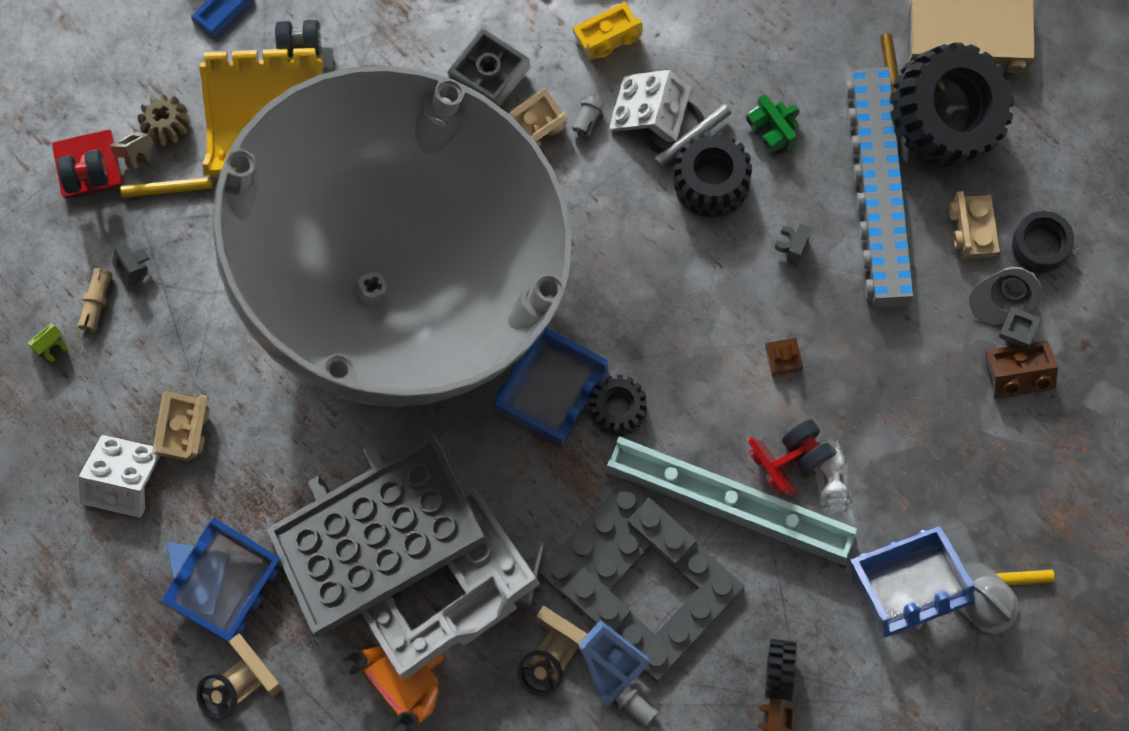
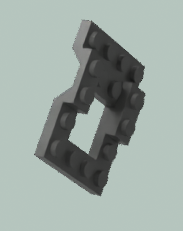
[538,480,745,682]

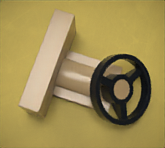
[518,606,587,696]
[196,633,283,720]

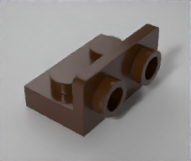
[985,340,1058,398]

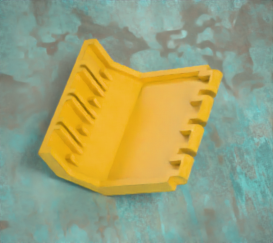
[199,48,324,179]

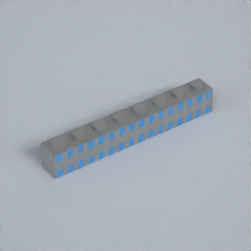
[845,67,913,309]

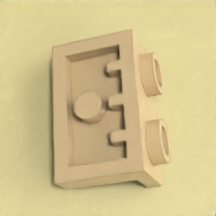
[949,191,1000,260]

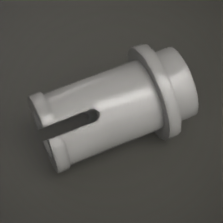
[572,96,604,137]
[616,686,659,728]

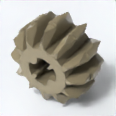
[137,93,190,147]

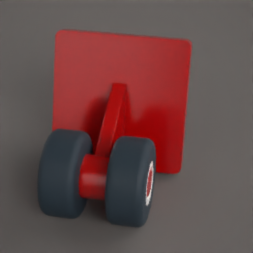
[52,129,122,198]
[747,419,836,497]

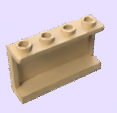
[908,0,1034,74]

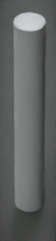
[654,105,732,168]

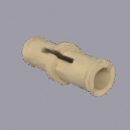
[77,268,113,333]

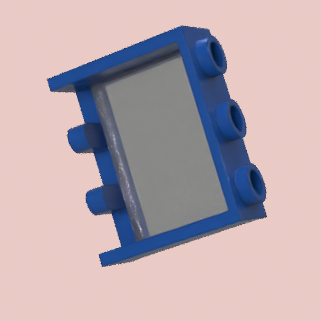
[493,327,608,448]
[159,517,281,643]
[851,526,975,638]

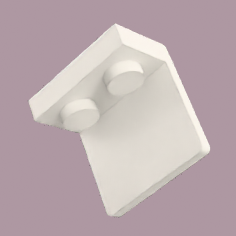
[609,70,691,142]
[79,435,160,518]

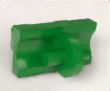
[746,93,800,153]

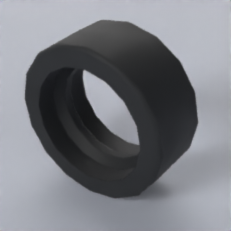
[1012,210,1075,273]

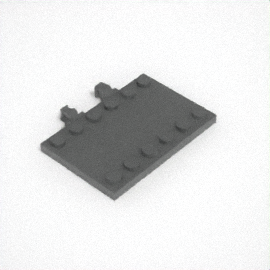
[267,434,488,638]

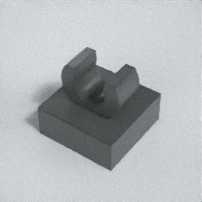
[775,224,811,266]
[112,244,149,288]
[999,306,1041,349]

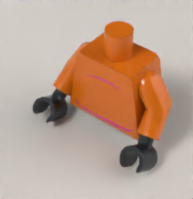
[343,645,445,731]

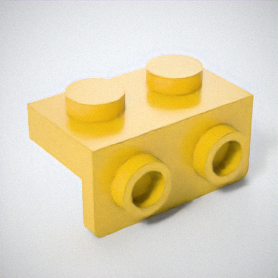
[573,1,643,61]

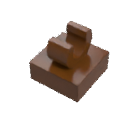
[765,338,803,376]
[758,699,797,731]

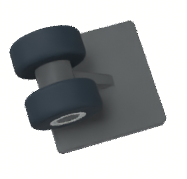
[275,20,334,73]

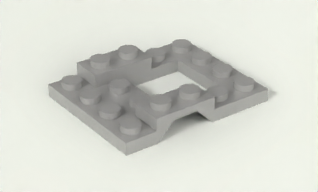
[362,487,540,680]

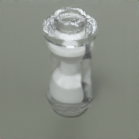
[816,440,853,514]

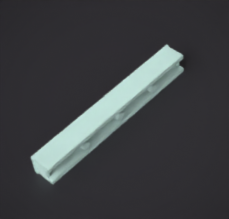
[606,437,857,565]

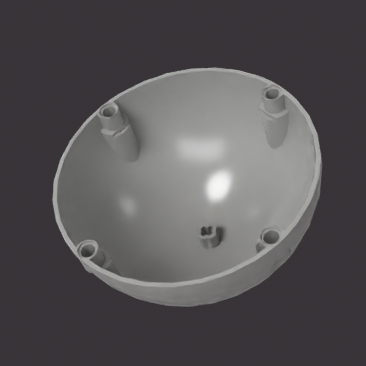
[212,66,571,407]

